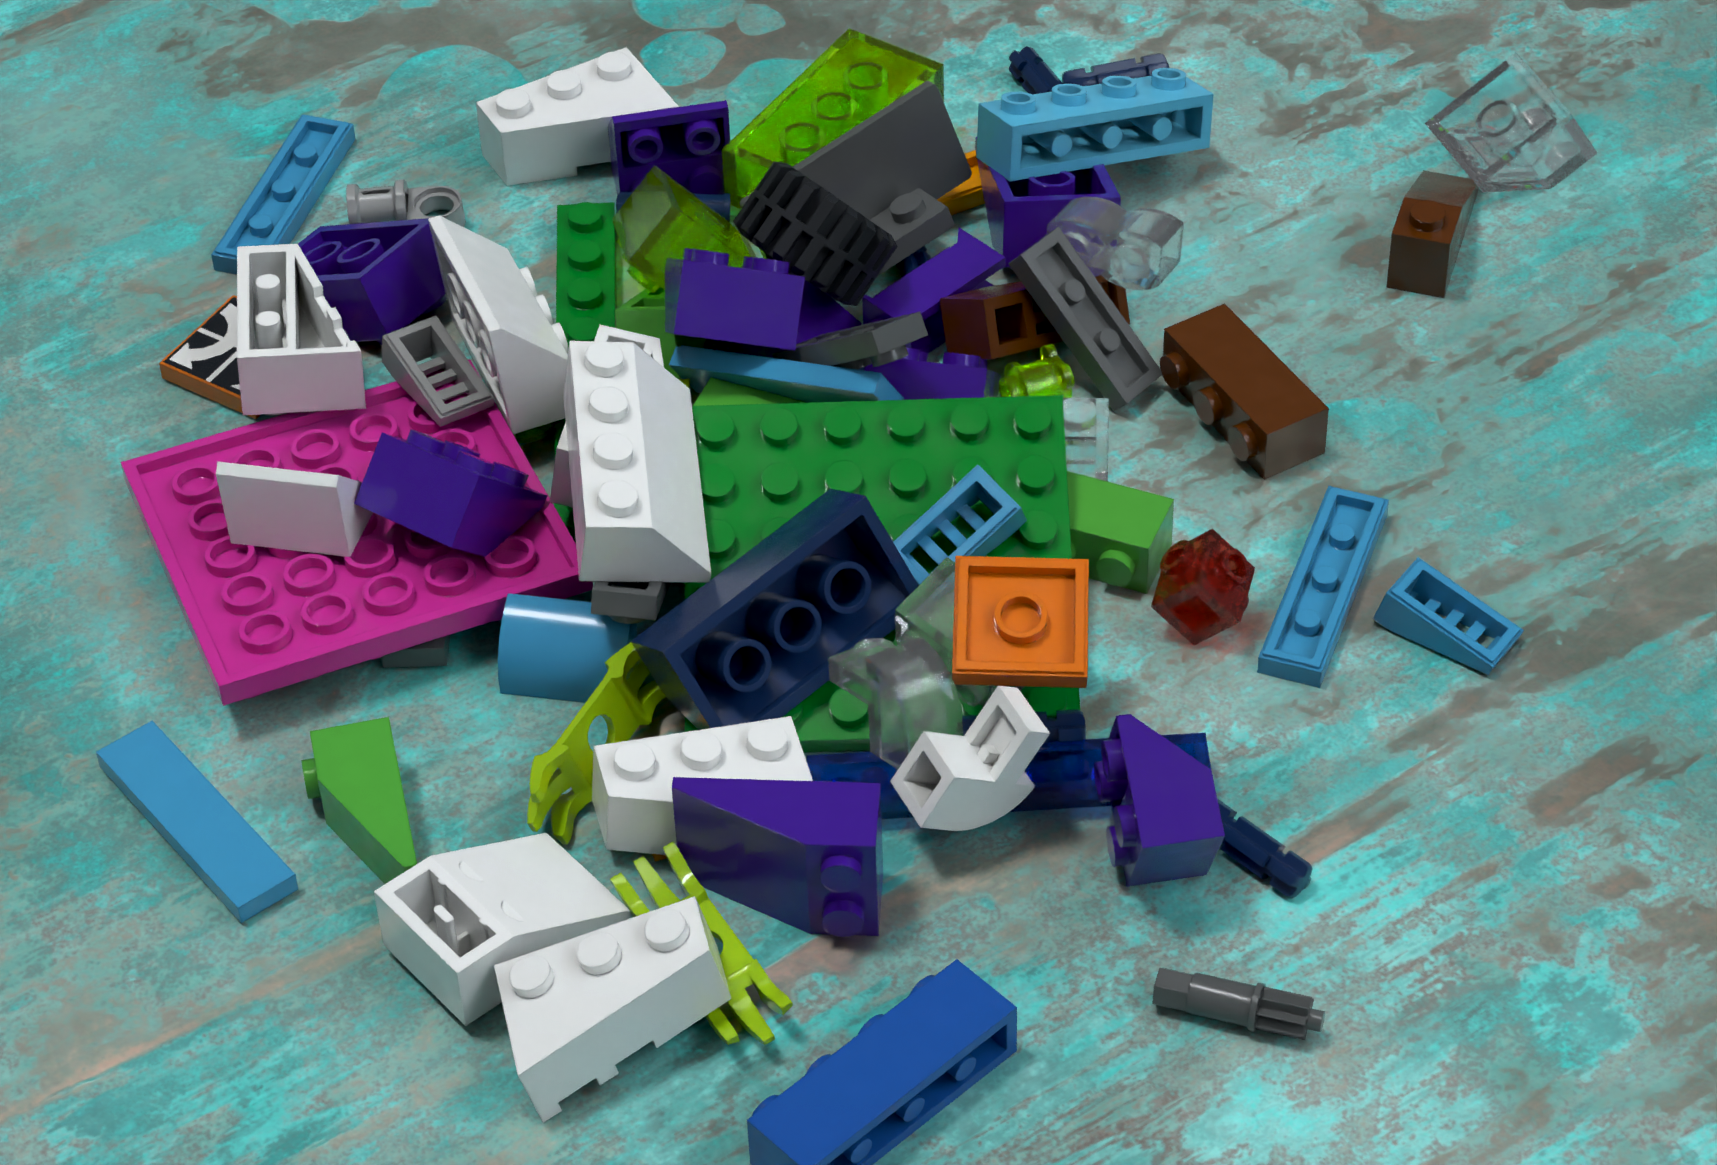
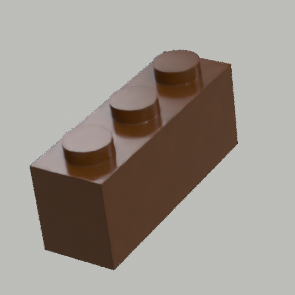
[1160,303,1329,480]

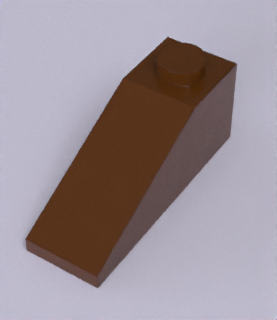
[1386,170,1480,298]
[939,266,1130,360]

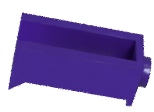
[862,227,1006,354]

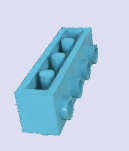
[976,68,1214,182]

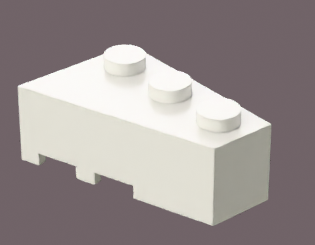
[494,896,731,1123]

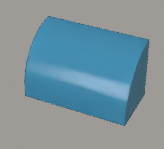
[498,593,638,703]

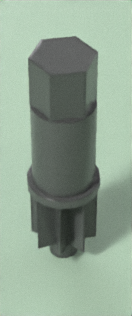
[1152,968,1325,1040]

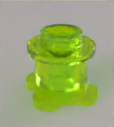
[999,344,1075,416]

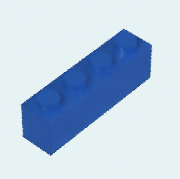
[747,959,1017,1165]

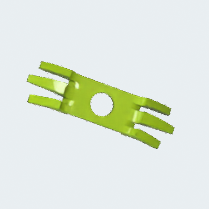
[527,642,666,845]
[610,841,793,1045]

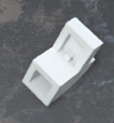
[890,685,1050,831]

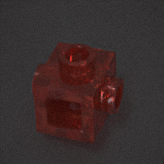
[1151,528,1255,646]

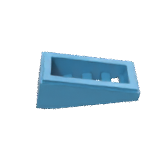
[893,465,1027,599]
[1373,557,1524,675]

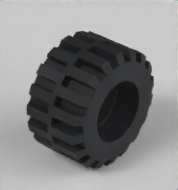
[733,161,898,306]

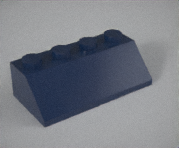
[630,488,928,730]

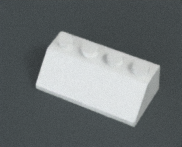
[428,215,569,434]
[563,341,711,583]

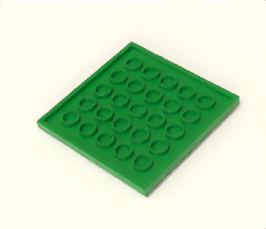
[685,395,1080,753]

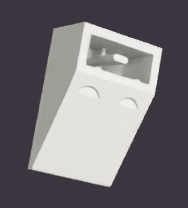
[374,833,631,1026]

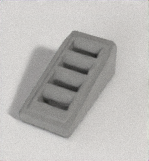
[382,316,495,427]

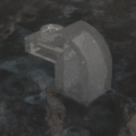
[828,637,963,769]

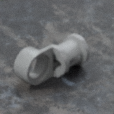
[346,179,466,227]

